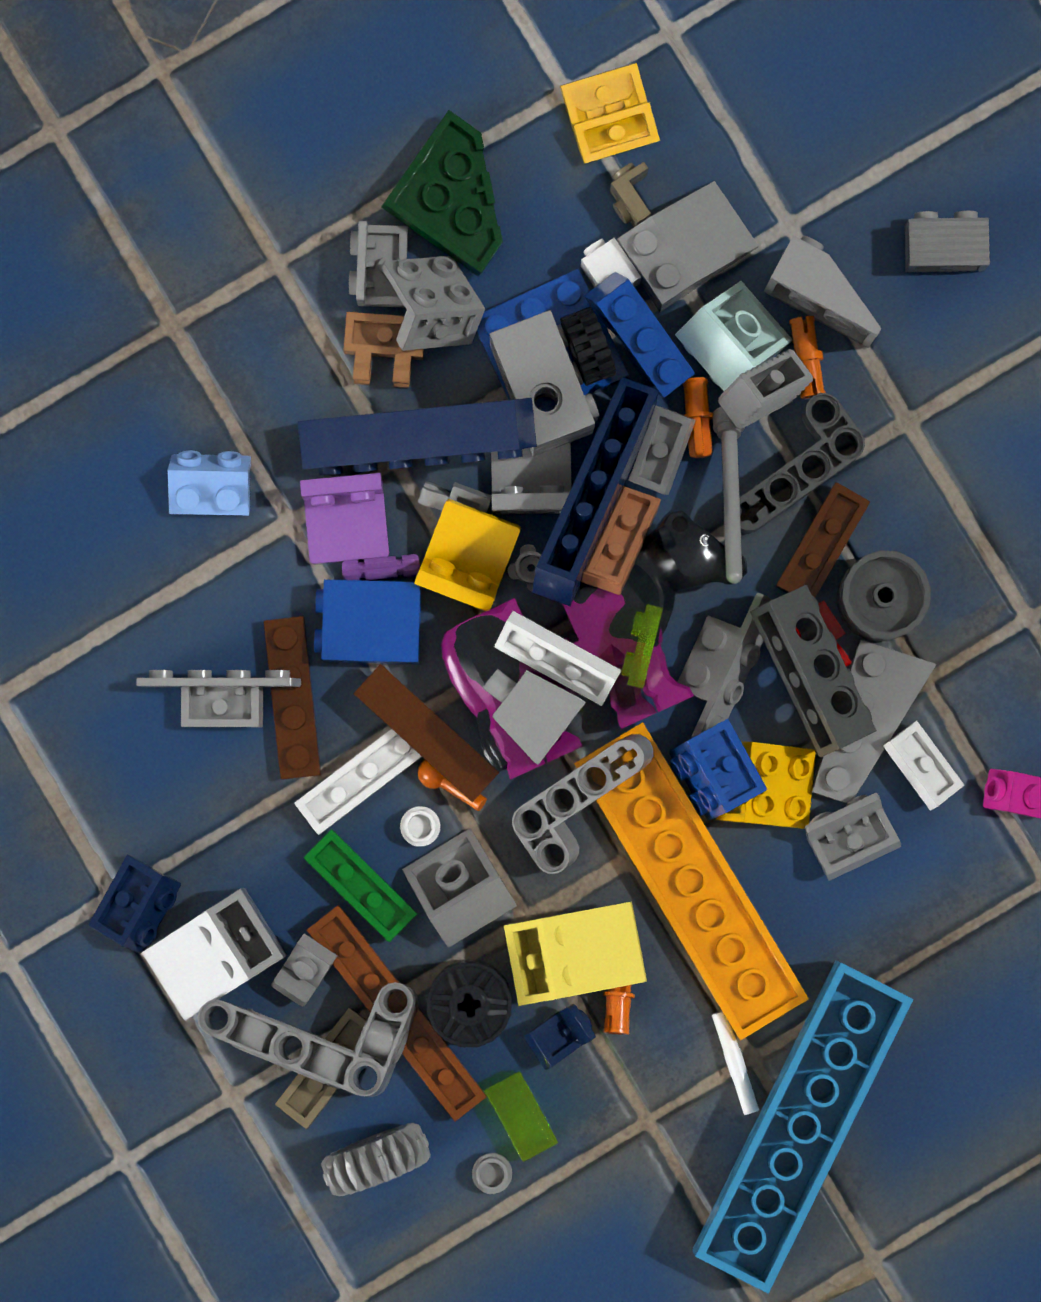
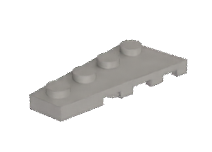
[812,640,937,804]

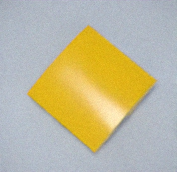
[559,63,660,164]

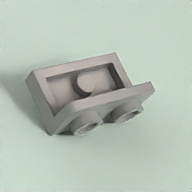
[349,220,408,308]
[805,793,901,881]

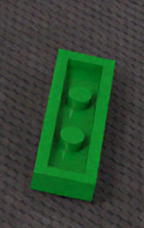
[304,829,418,942]

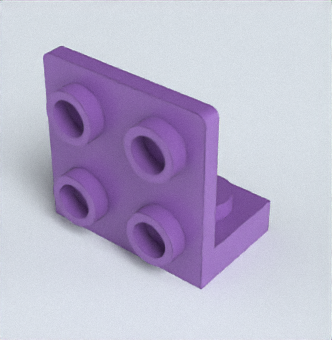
[300,473,389,564]

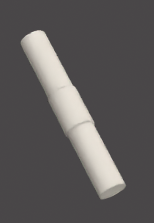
[712,1011,759,1115]

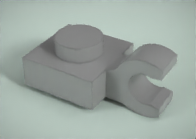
[418,481,492,513]

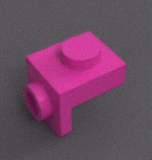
[983,769,1041,819]

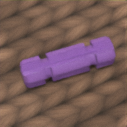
[342,554,420,581]

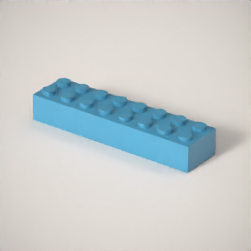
[692,960,914,1294]

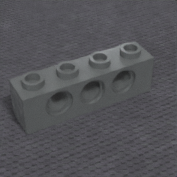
[750,585,877,757]

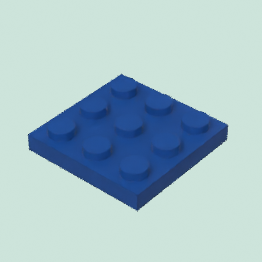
[476,268,629,412]

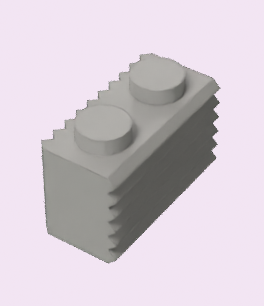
[904,211,990,273]
[718,349,813,429]

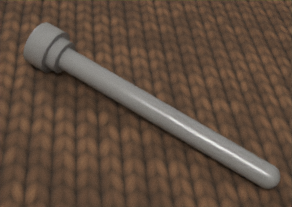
[713,407,745,584]

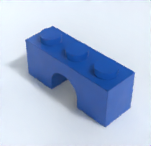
[584,272,695,398]

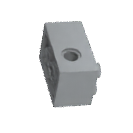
[490,310,599,457]

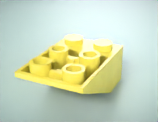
[504,902,647,1006]

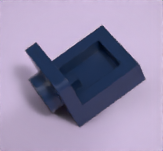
[523,1004,596,1070]

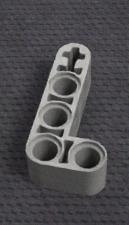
[512,734,653,874]

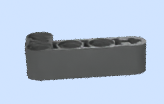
[740,393,865,534]

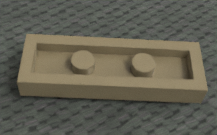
[275,1008,367,1129]

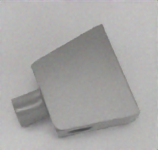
[483,669,586,765]

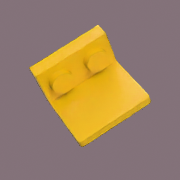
[414,499,521,611]
[716,741,816,829]

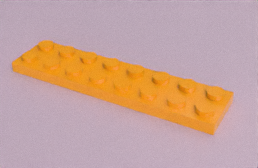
[574,722,809,1041]

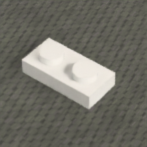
[883,721,964,811]

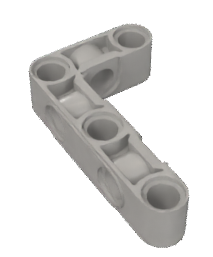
[197,982,419,1097]

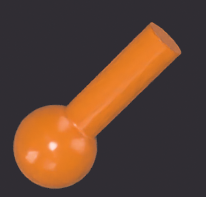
[418,760,487,811]

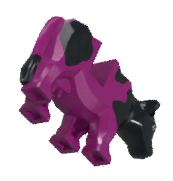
[441,511,747,780]

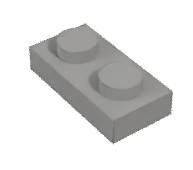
[628,406,696,495]

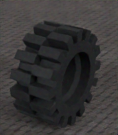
[560,307,616,386]

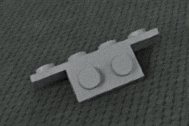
[678,593,772,738]
[136,670,301,727]

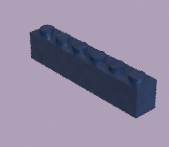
[532,377,659,607]
[298,398,537,476]

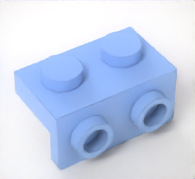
[167,450,251,516]

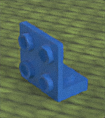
[669,719,768,821]

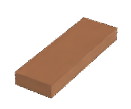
[581,486,661,595]

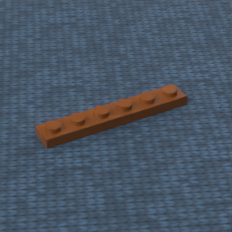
[307,905,487,1122]

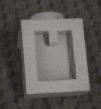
[271,934,337,1007]

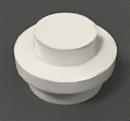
[400,806,440,846]

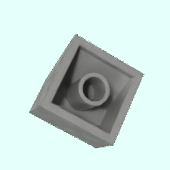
[402,828,517,948]

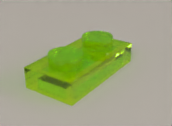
[621,604,663,689]
[485,1070,558,1162]

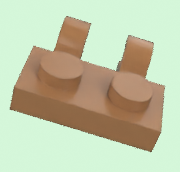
[343,312,424,388]

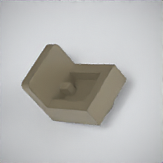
[610,162,651,227]

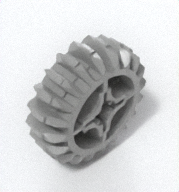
[321,1123,431,1196]

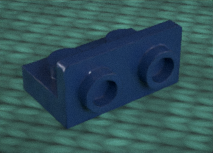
[88,854,181,953]

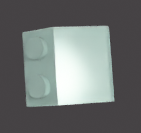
[675,281,793,391]

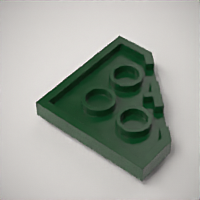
[381,110,503,277]

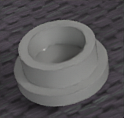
[472,1153,512,1194]

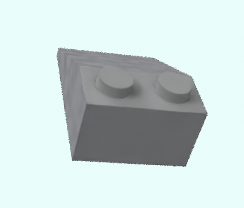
[617,181,759,312]
[764,235,881,348]

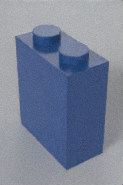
[314,579,422,665]

